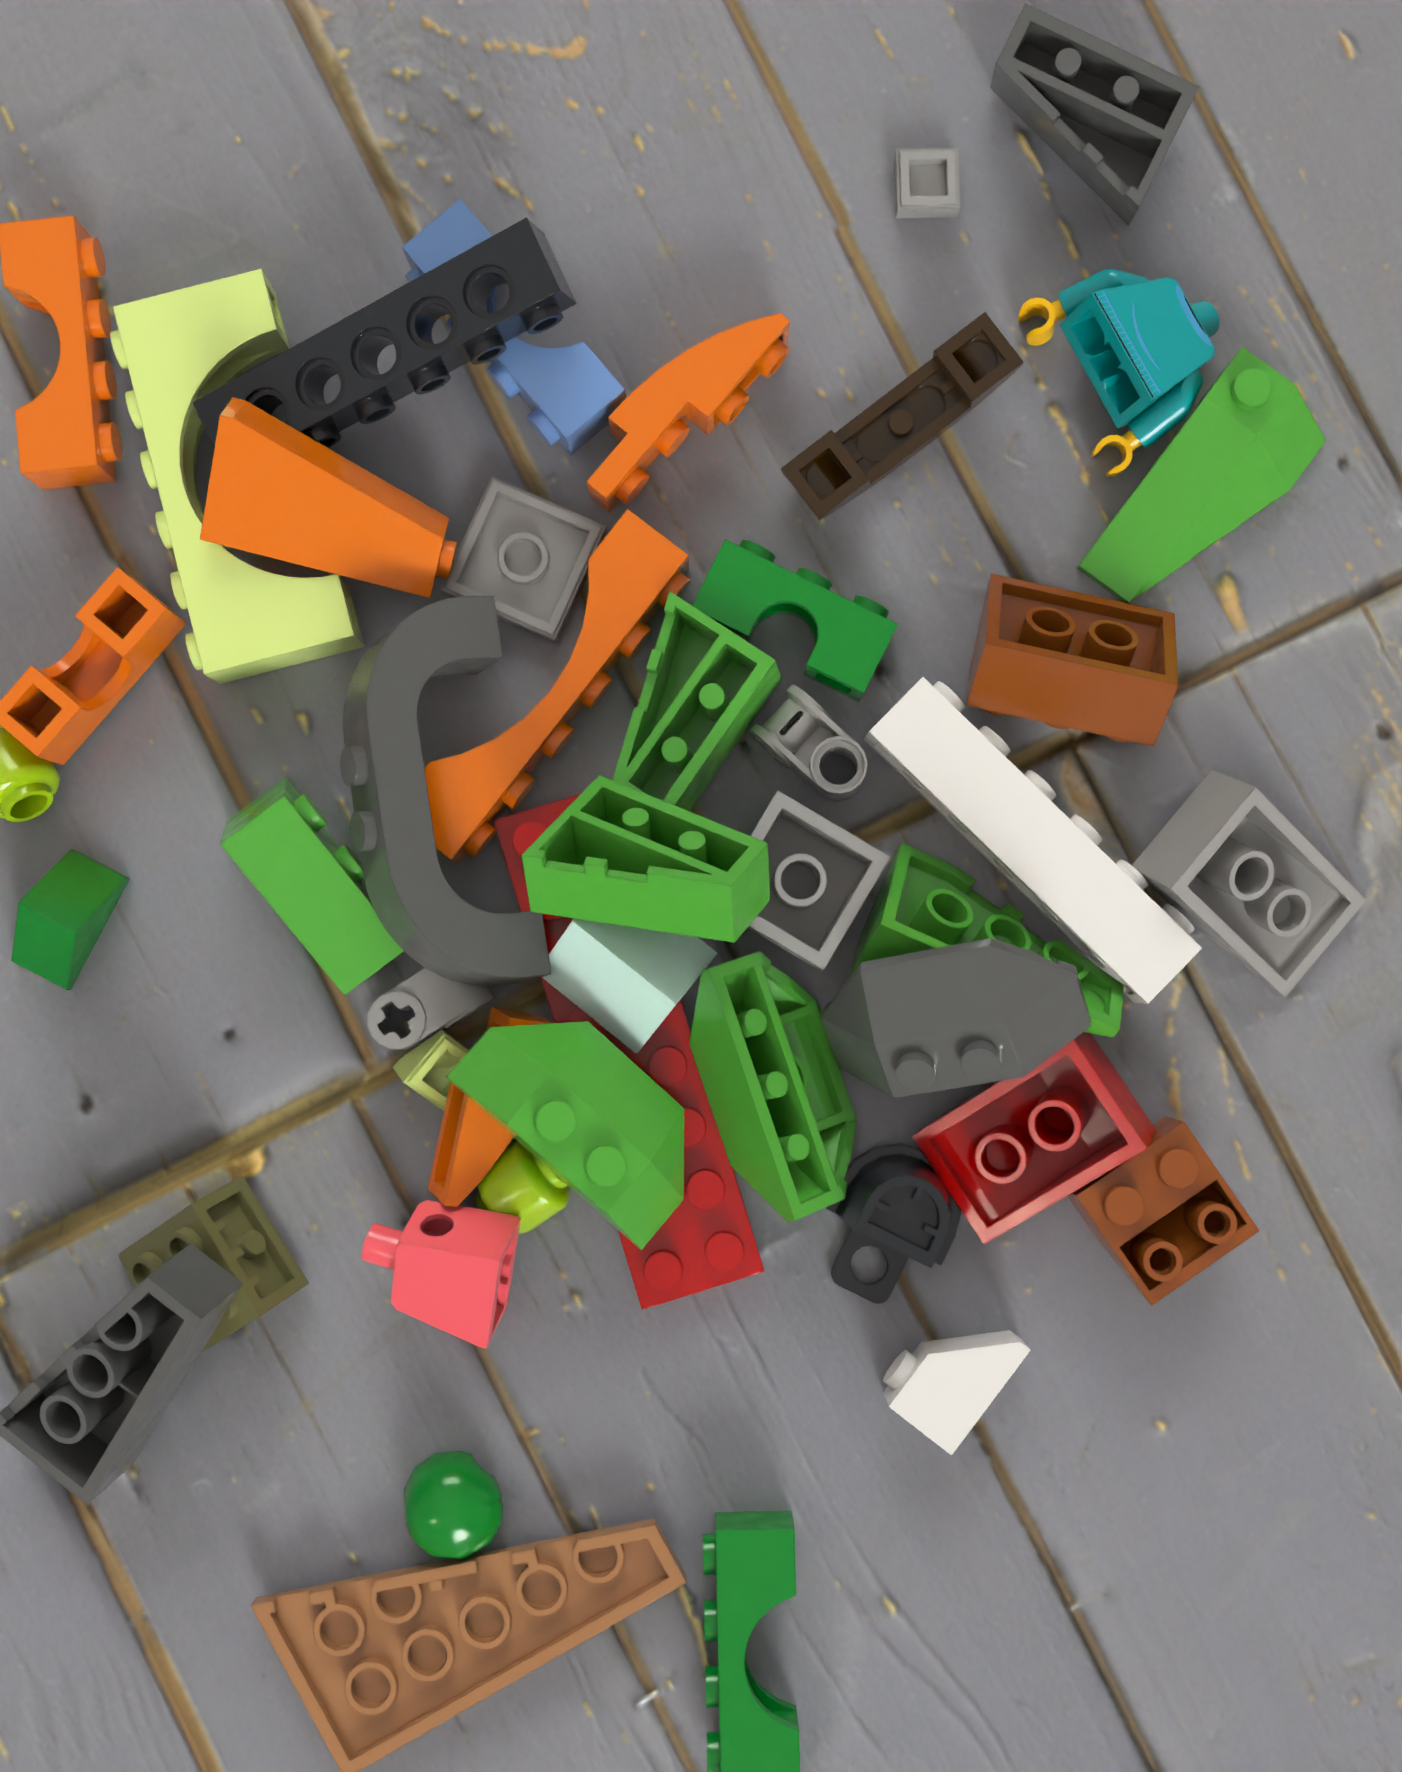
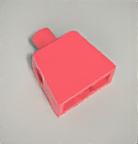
[361,1200,521,1349]

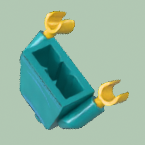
[1018,269,1219,477]

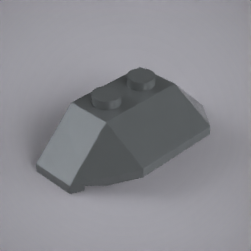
[820,938,1091,1098]

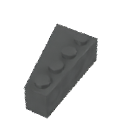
[0,1244,243,1505]

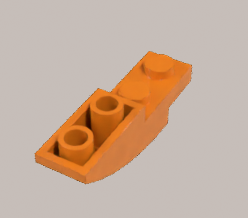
[587,313,790,513]

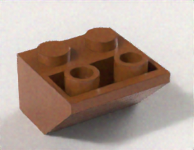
[1067,1116,1259,1306]

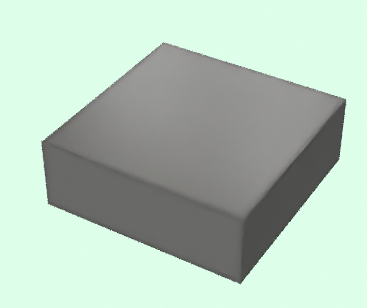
[894,148,960,219]

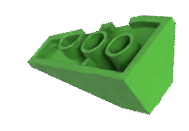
[1077,347,1326,603]

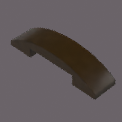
[781,312,1024,521]

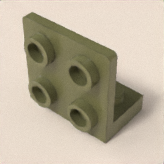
[119,1175,309,1352]

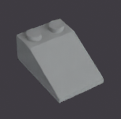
[1132,770,1366,997]

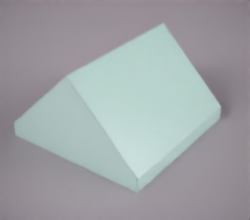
[542,918,718,1054]

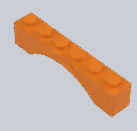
[424,509,691,864]

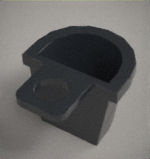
[826,1143,961,1304]

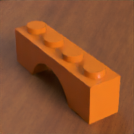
[0,215,123,490]

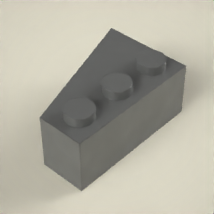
[990,3,1200,226]

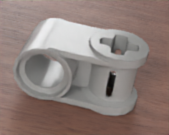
[749,684,868,802]
[367,966,495,1050]

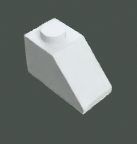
[883,1330,1031,1455]

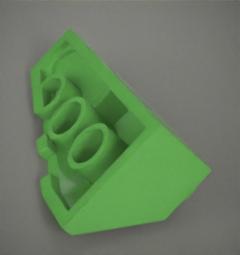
[850,842,1124,1038]

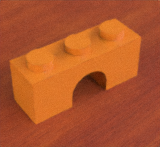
[0,567,187,765]

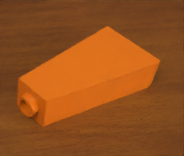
[200,397,457,598]

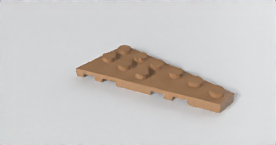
[250,1518,687,1772]

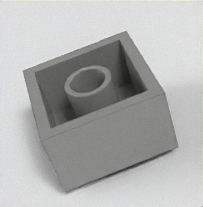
[747,790,890,970]

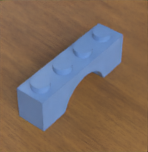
[402,199,626,456]

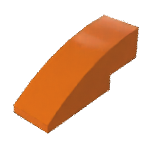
[427,1006,554,1207]

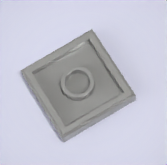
[440,476,607,644]

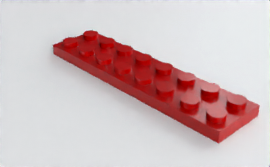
[493,794,765,1310]

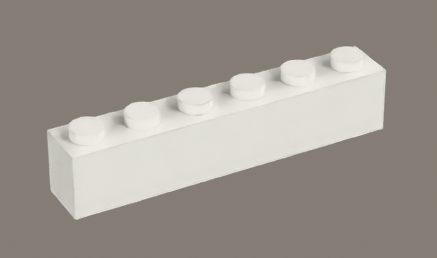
[864,677,1202,1004]

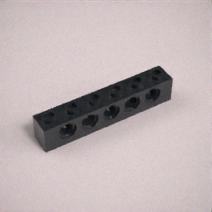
[193,217,577,448]

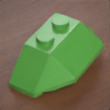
[689,951,857,1222]
[446,1021,684,1250]

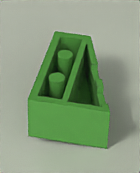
[612,591,782,811]
[522,775,770,943]
[220,776,404,996]

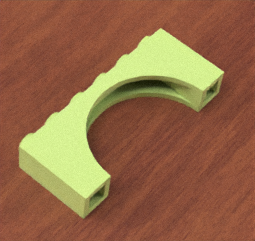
[110,269,365,684]

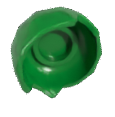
[404,1451,503,1559]

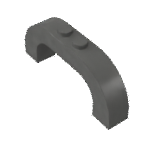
[340,596,551,986]

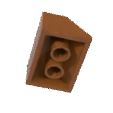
[966,574,1178,746]

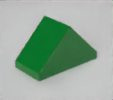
[11,849,130,990]

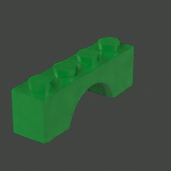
[702,1511,800,1772]

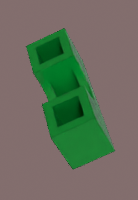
[692,539,898,702]

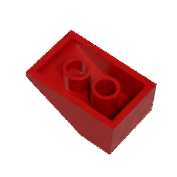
[912,1032,1156,1244]

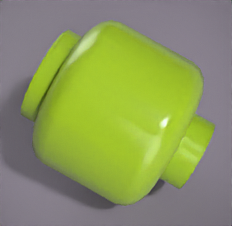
[0,725,60,822]
[476,1140,571,1234]

